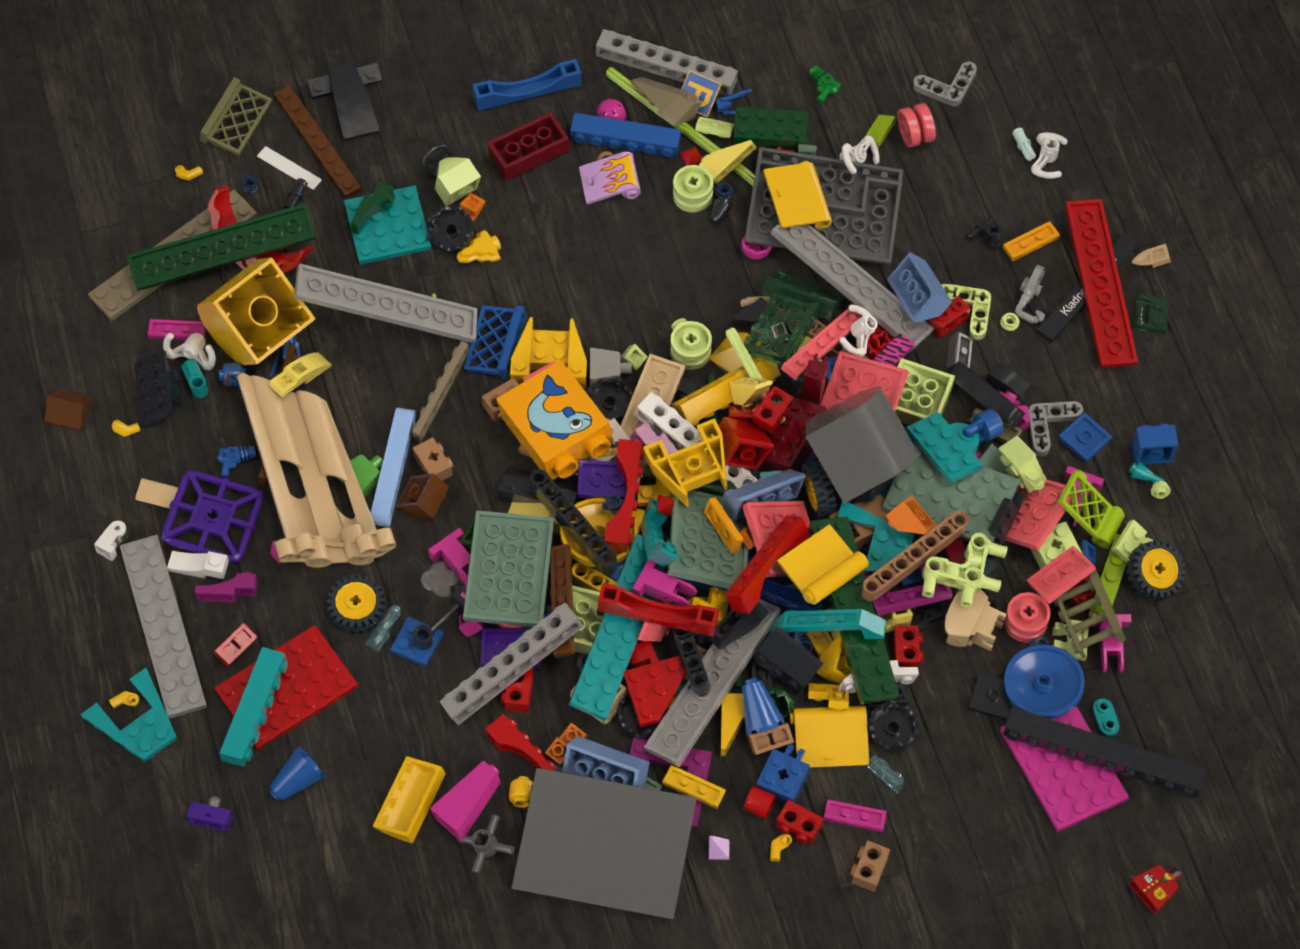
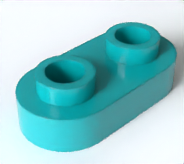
[1092,699,1119,738]

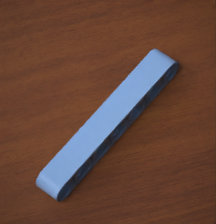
[371,408,416,528]

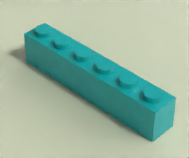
[220,647,288,767]

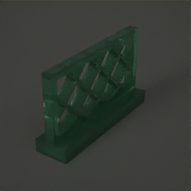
[761,271,845,320]

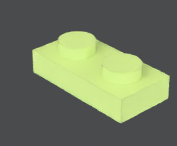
[695,116,734,138]

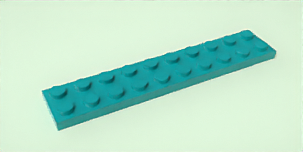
[568,534,666,721]

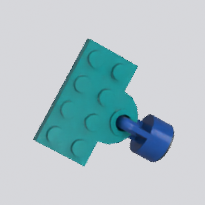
[906,409,1004,484]

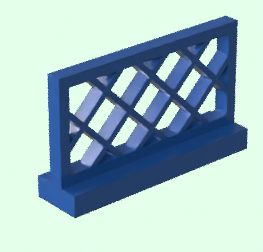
[464,305,527,380]

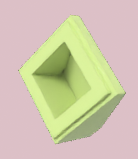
[620,344,647,370]

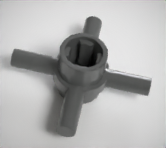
[457,815,515,874]

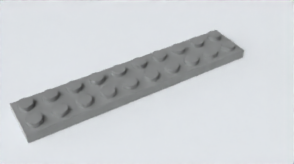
[770,223,934,351]
[294,263,477,343]
[120,535,207,719]
[644,599,781,767]

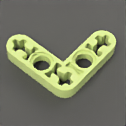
[941,284,991,340]

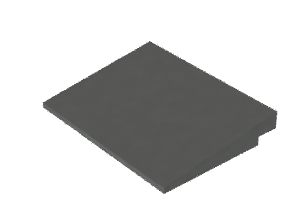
[745,147,903,265]
[512,768,697,919]

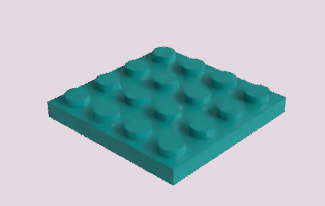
[344,185,432,265]

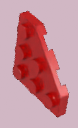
[623,656,686,727]

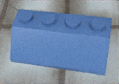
[887,252,952,323]
[720,469,806,522]
[562,736,650,788]

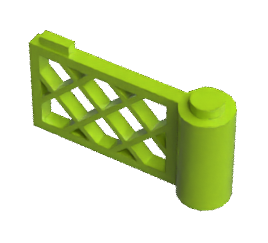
[1058,470,1125,549]

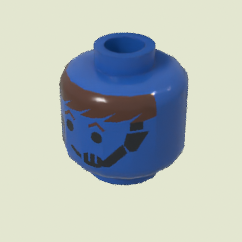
[219,363,246,387]

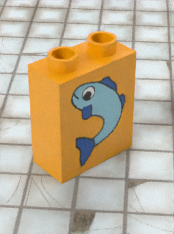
[496,360,614,480]

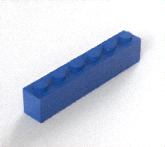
[570,113,681,158]

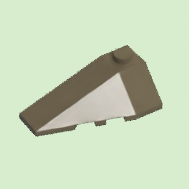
[631,77,702,126]

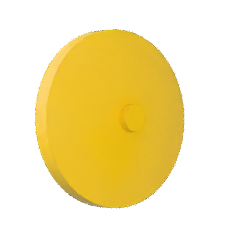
[560,498,638,567]

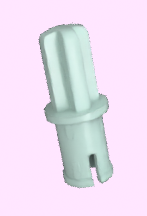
[1012,128,1036,161]

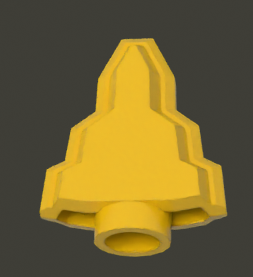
[456,230,501,263]

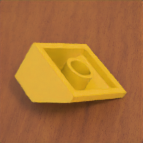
[709,333,762,373]
[816,635,851,684]

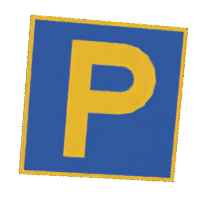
[681,70,722,117]

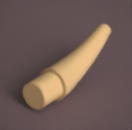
[740,296,773,307]

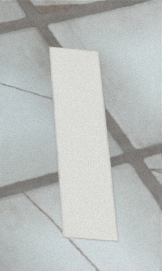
[257,146,322,190]

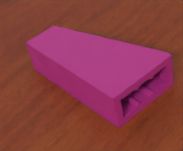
[430,761,501,841]

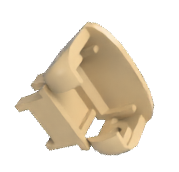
[944,589,1007,651]

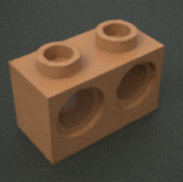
[482,378,519,422]
[747,722,794,755]
[850,840,890,892]

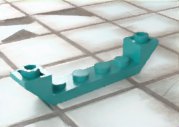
[641,498,679,567]
[769,609,886,639]

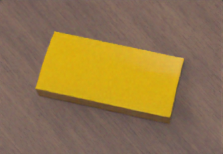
[373,756,446,844]

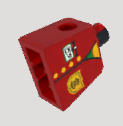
[1129,865,1182,915]

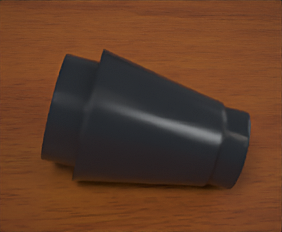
[709,197,732,225]

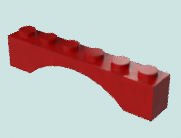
[604,439,644,552]
[725,515,810,614]
[598,583,719,637]
[485,714,556,771]

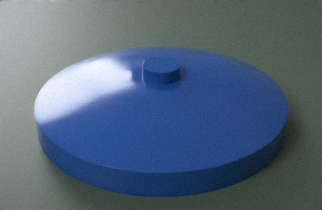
[1004,645,1085,719]

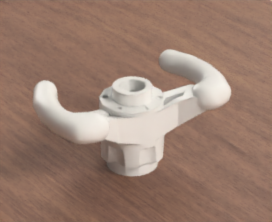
[1031,132,1067,179]
[840,135,879,174]
[839,305,877,357]
[163,333,216,370]

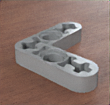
[913,62,977,106]
[1028,401,1083,456]

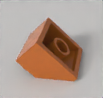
[886,496,937,534]

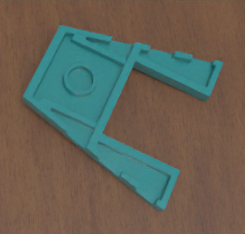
[838,501,914,574]
[80,668,177,763]

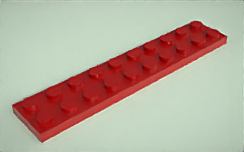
[1065,199,1138,368]

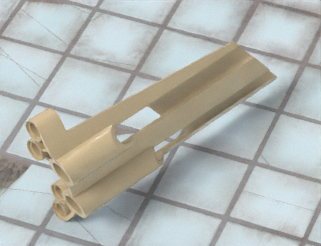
[237,373,396,568]

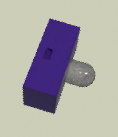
[187,796,233,832]

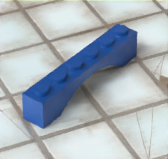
[472,59,582,111]

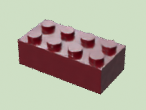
[488,112,569,180]
[761,397,827,472]

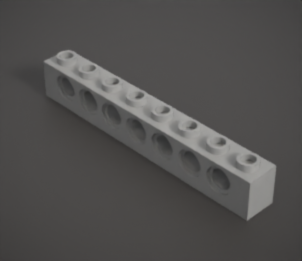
[596,29,738,96]
[439,603,584,725]

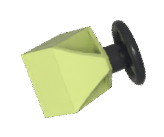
[422,144,481,207]

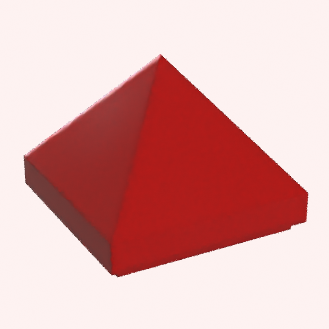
[679,146,703,166]
[658,494,674,517]

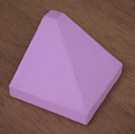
[709,836,729,860]

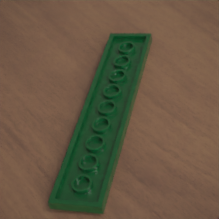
[126,203,317,291]
[809,516,900,704]

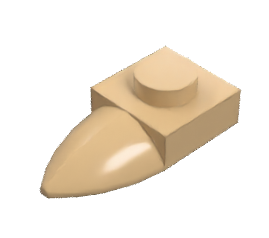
[1132,244,1171,268]

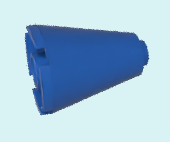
[742,677,785,735]
[269,746,326,801]

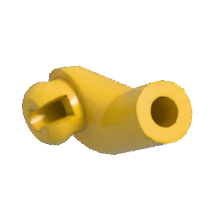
[175,165,203,181]
[109,691,139,709]
[770,834,792,862]

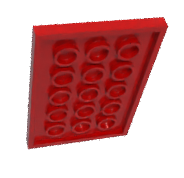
[215,625,358,751]

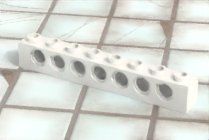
[633,392,758,489]

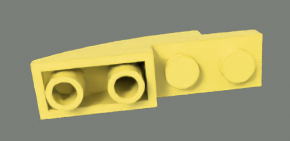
[269,352,332,397]

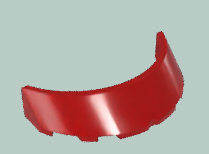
[208,185,313,273]

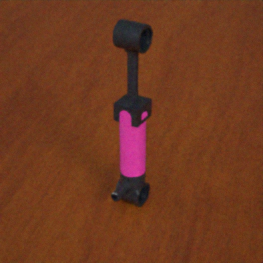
[413,584,467,651]

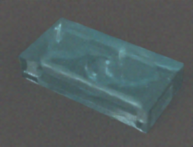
[868,755,905,794]

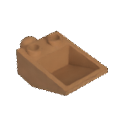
[829,495,889,551]

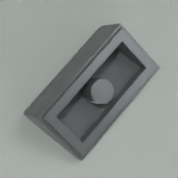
[946,332,973,369]

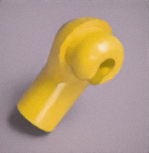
[112,420,141,437]

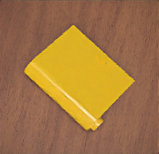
[763,161,832,229]
[776,524,869,605]
[790,706,869,768]

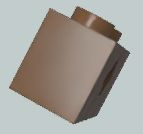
[413,437,453,480]

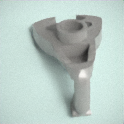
[1015,265,1045,324]

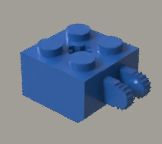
[756,744,810,805]

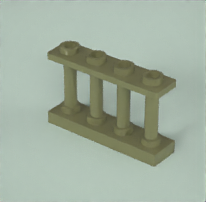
[1053,570,1127,658]

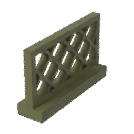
[200,77,272,156]

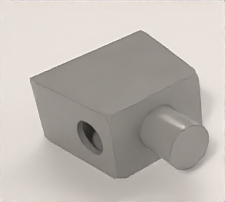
[590,348,632,387]

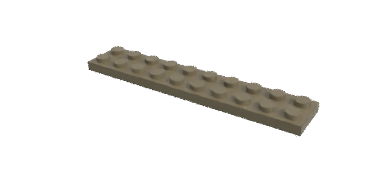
[88,190,258,322]

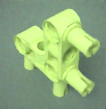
[922,533,1008,608]

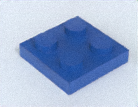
[1058,413,1112,463]
[390,617,444,667]

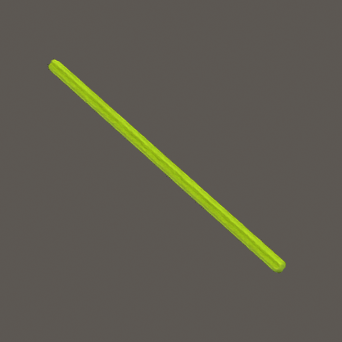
[606,67,755,186]

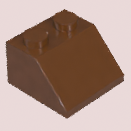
[394,473,449,519]

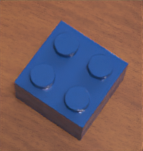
[1131,424,1179,465]

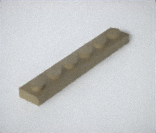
[411,341,469,443]

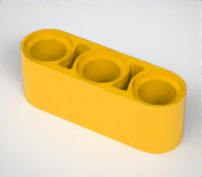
[572,562,617,592]

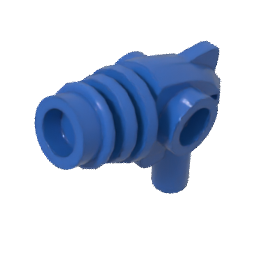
[217,445,256,478]

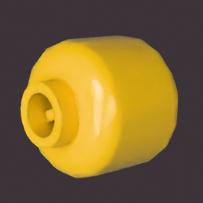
[509,776,534,808]

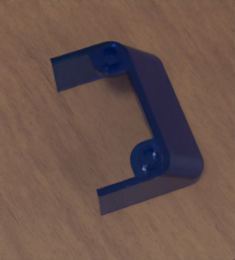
[760,579,824,611]

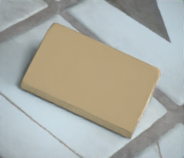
[135,478,178,508]

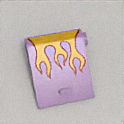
[579,152,641,205]

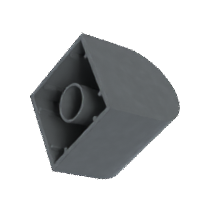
[806,386,919,504]

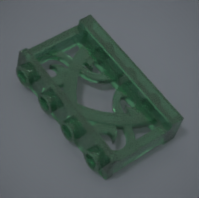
[744,291,818,368]

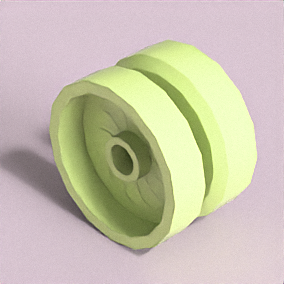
[673,165,713,213]
[670,321,712,370]

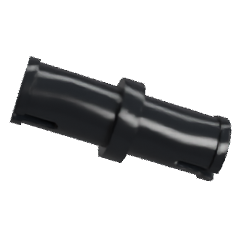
[283,178,308,209]

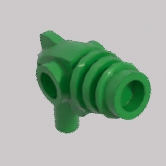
[809,66,841,103]

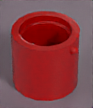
[743,786,776,819]

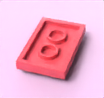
[1027,546,1096,604]

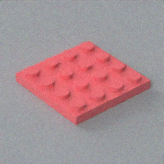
[820,351,909,411]
[1005,479,1078,551]
[742,501,810,577]

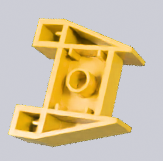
[510,317,587,388]
[643,418,728,506]

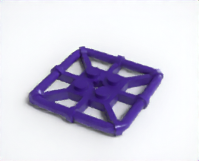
[161,470,264,563]

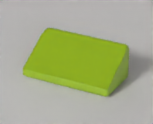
[865,115,896,149]

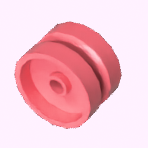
[897,103,936,148]
[1004,592,1051,643]

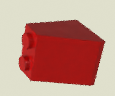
[718,417,774,471]

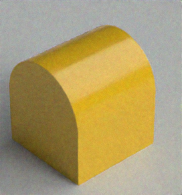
[197,257,315,365]

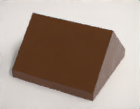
[44,389,93,431]

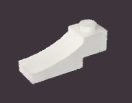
[167,551,229,579]

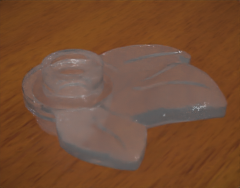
[421,562,460,597]

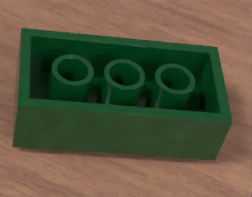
[733,107,808,153]

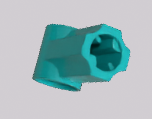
[181,359,209,398]

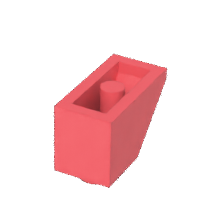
[638,621,671,642]

